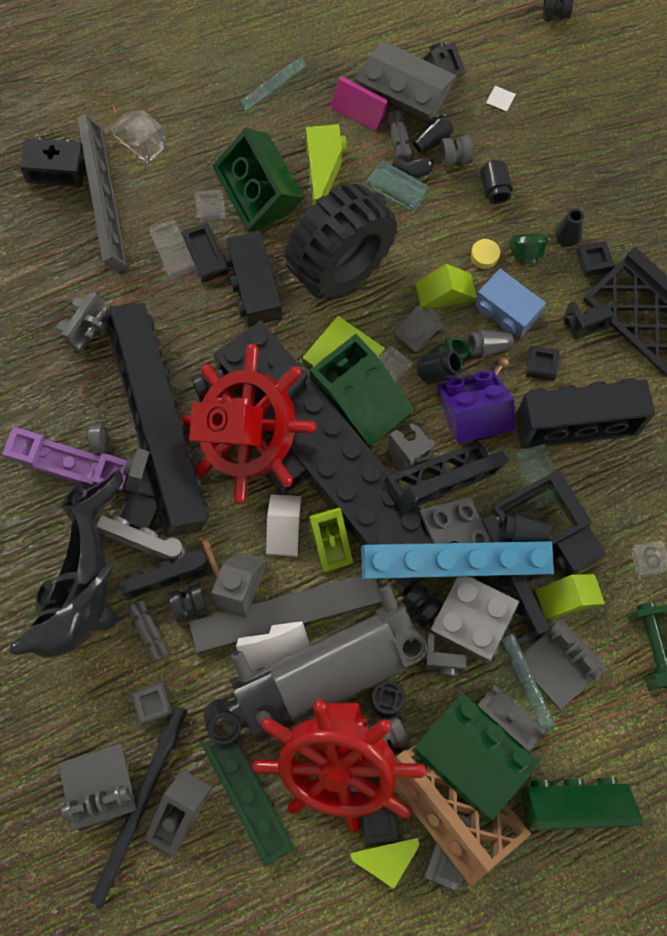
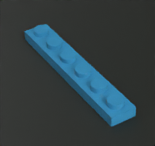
[361,542,554,579]

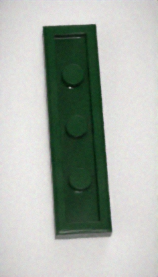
[202,739,295,867]

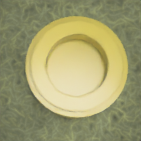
[471,239,500,269]

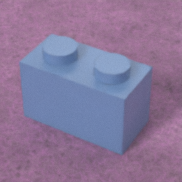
[474,269,546,340]

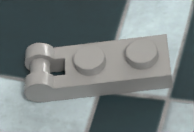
[96,515,185,562]

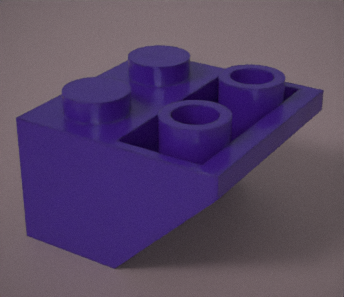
[437,370,516,444]

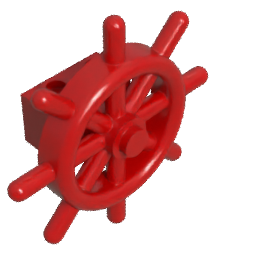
[181,343,317,505]
[252,700,427,833]

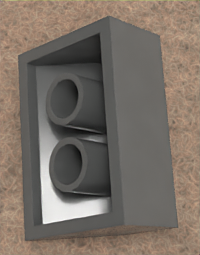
[356,41,457,124]

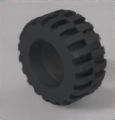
[284,184,397,300]

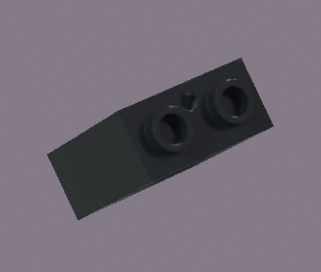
[492,469,592,549]

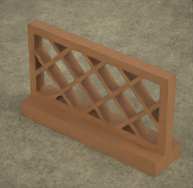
[394,744,531,886]

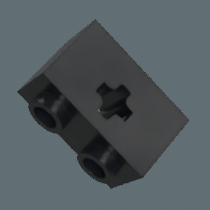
[20,138,86,187]

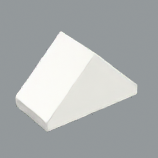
[266,494,301,557]

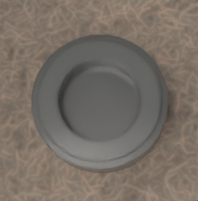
[88,423,109,454]

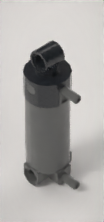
[203,584,427,745]

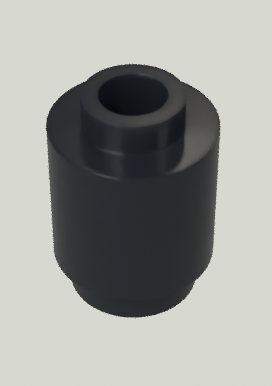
[480,160,513,204]
[417,349,463,384]

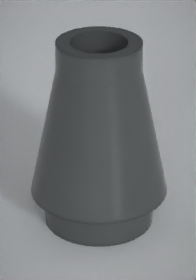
[467,329,514,359]

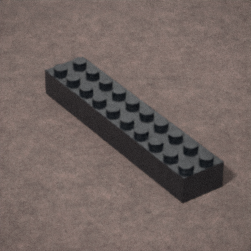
[213,320,433,596]

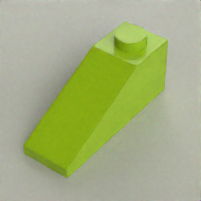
[306,124,347,206]

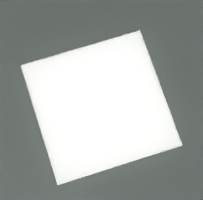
[486,86,516,111]

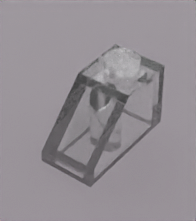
[108,110,167,163]

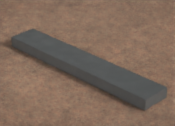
[77,113,127,273]
[189,575,382,655]

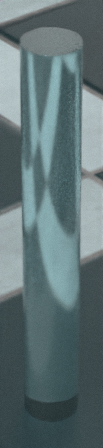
[239,57,306,111]
[502,634,555,730]

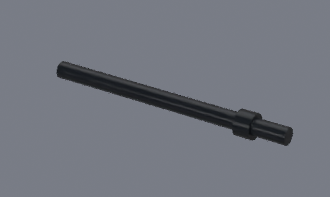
[90,706,188,907]

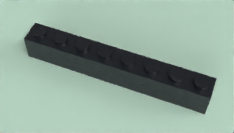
[105,303,209,538]

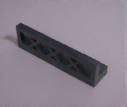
[383,441,509,513]
[475,514,550,650]

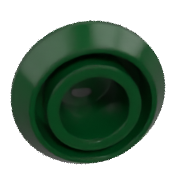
[509,233,548,264]

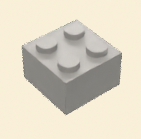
[431,576,519,665]

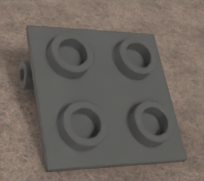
[419,497,492,544]
[516,619,607,710]
[58,743,137,831]

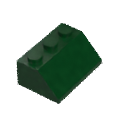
[212,128,304,232]
[412,692,539,822]
[521,777,643,831]

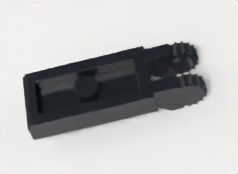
[119,549,209,600]

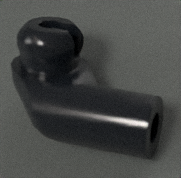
[391,156,434,179]

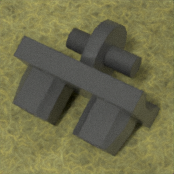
[56,292,109,353]

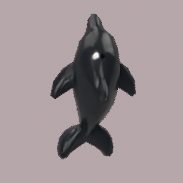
[10,469,123,658]

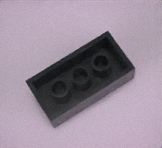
[515,378,655,449]

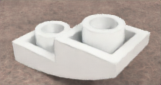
[236,621,310,670]

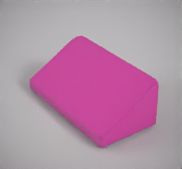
[331,76,388,131]

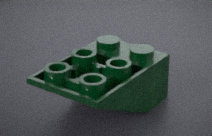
[310,334,415,448]

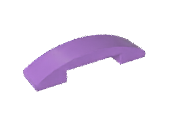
[2,426,127,492]

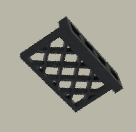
[583,247,667,378]

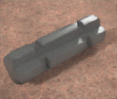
[388,110,412,161]
[128,600,168,662]

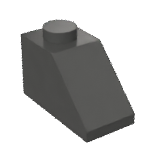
[211,552,268,617]
[144,769,212,857]

